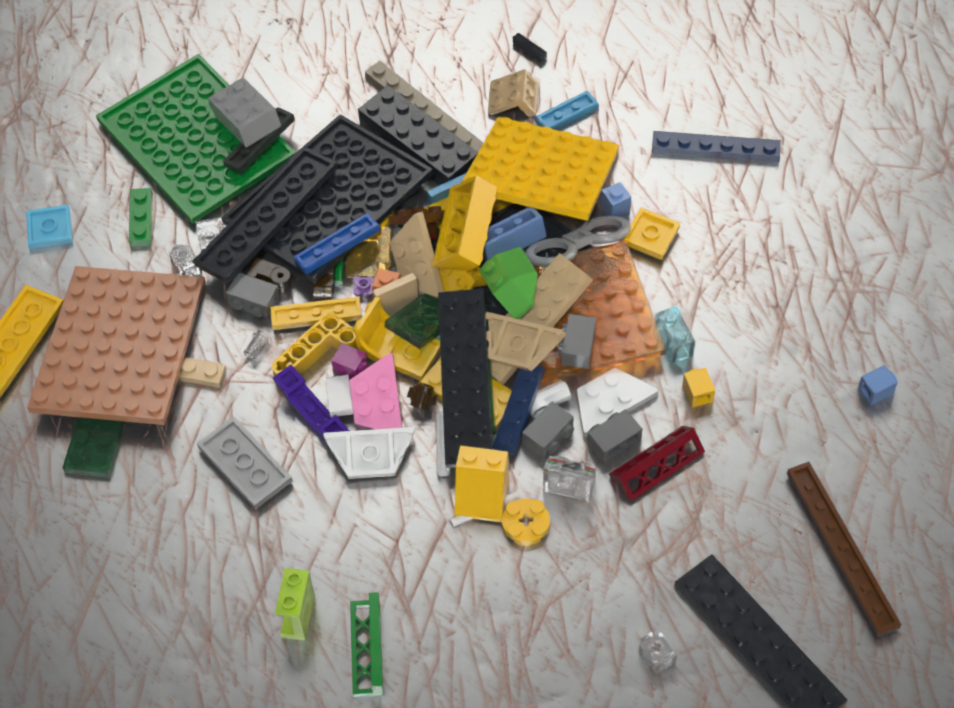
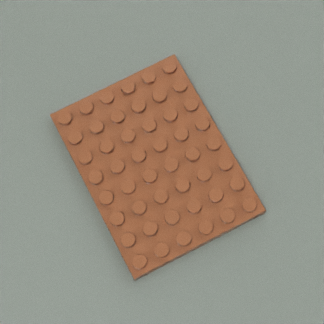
[27,266,206,425]

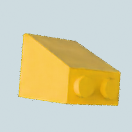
[454,446,509,523]

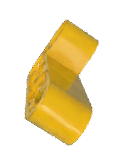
[272,314,357,376]

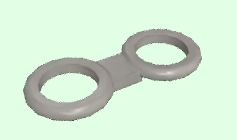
[525,216,631,267]

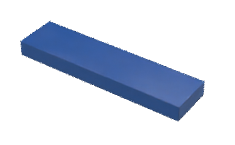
[293,213,380,275]

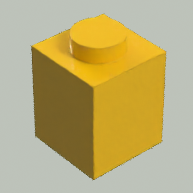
[682,368,715,408]

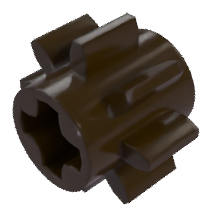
[407,382,437,410]

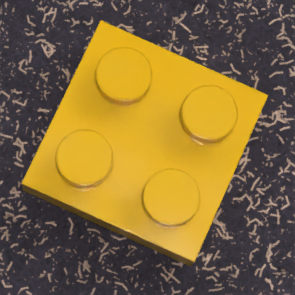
[622,207,680,260]

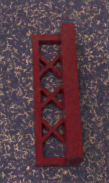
[609,425,705,501]

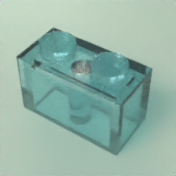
[654,306,696,363]

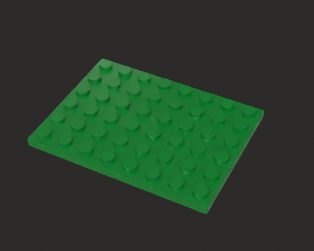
[96,54,296,224]

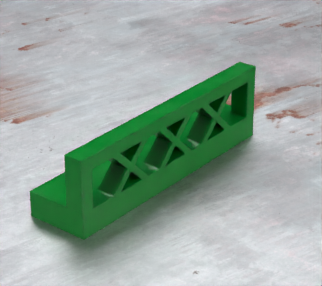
[350,592,383,697]

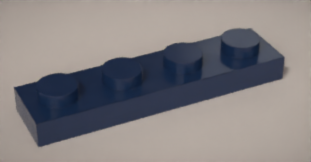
[493,365,545,456]

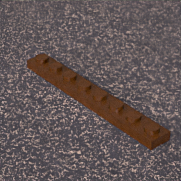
[787,461,902,637]

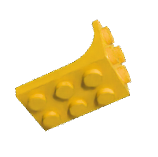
[354,297,440,381]

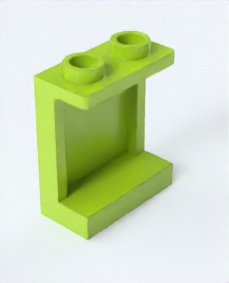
[275,568,315,641]

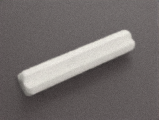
[436,412,450,477]

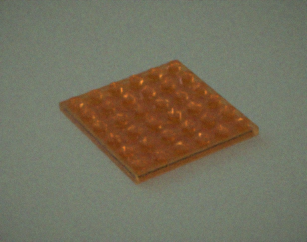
[533,241,666,383]

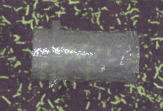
[243,330,269,360]

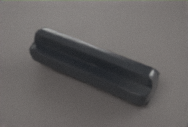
[512,33,547,62]

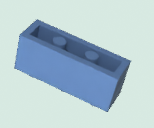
[482,207,547,261]

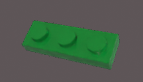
[129,188,153,247]

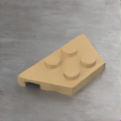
[390,212,444,297]
[486,312,566,371]

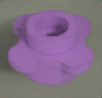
[353,276,374,298]

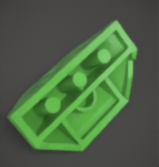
[479,247,538,319]

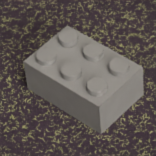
[208,77,281,148]

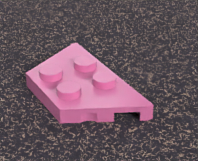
[349,353,403,430]

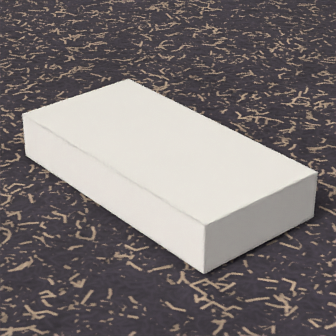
[326,375,353,417]

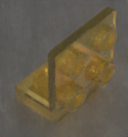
[346,227,392,278]

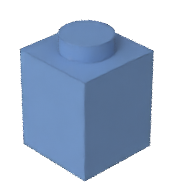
[601,181,632,217]
[858,365,898,405]

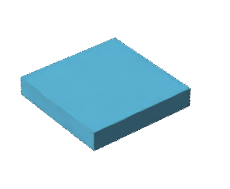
[26,204,73,250]

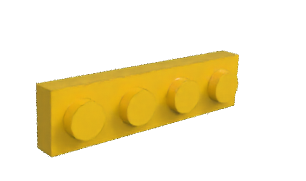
[270,296,362,330]

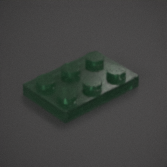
[384,293,440,349]
[62,417,125,478]

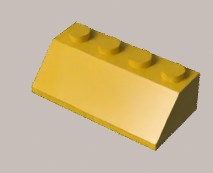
[432,175,497,271]

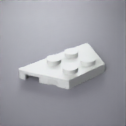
[577,368,659,437]
[324,427,414,479]

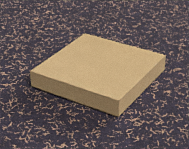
[373,273,419,316]

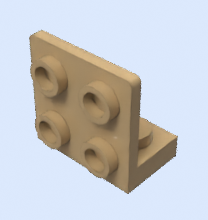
[488,69,538,117]

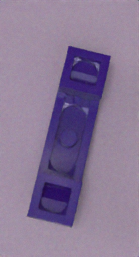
[273,364,350,442]

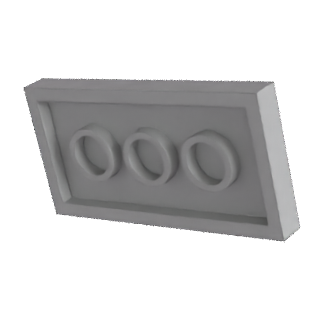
[197,416,293,510]

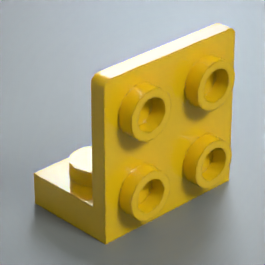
[436,267,487,299]

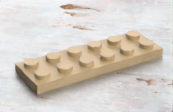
[487,253,593,385]

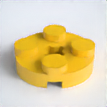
[502,498,550,546]

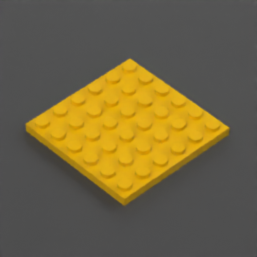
[462,117,620,221]

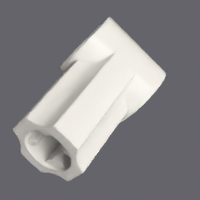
[530,380,571,419]

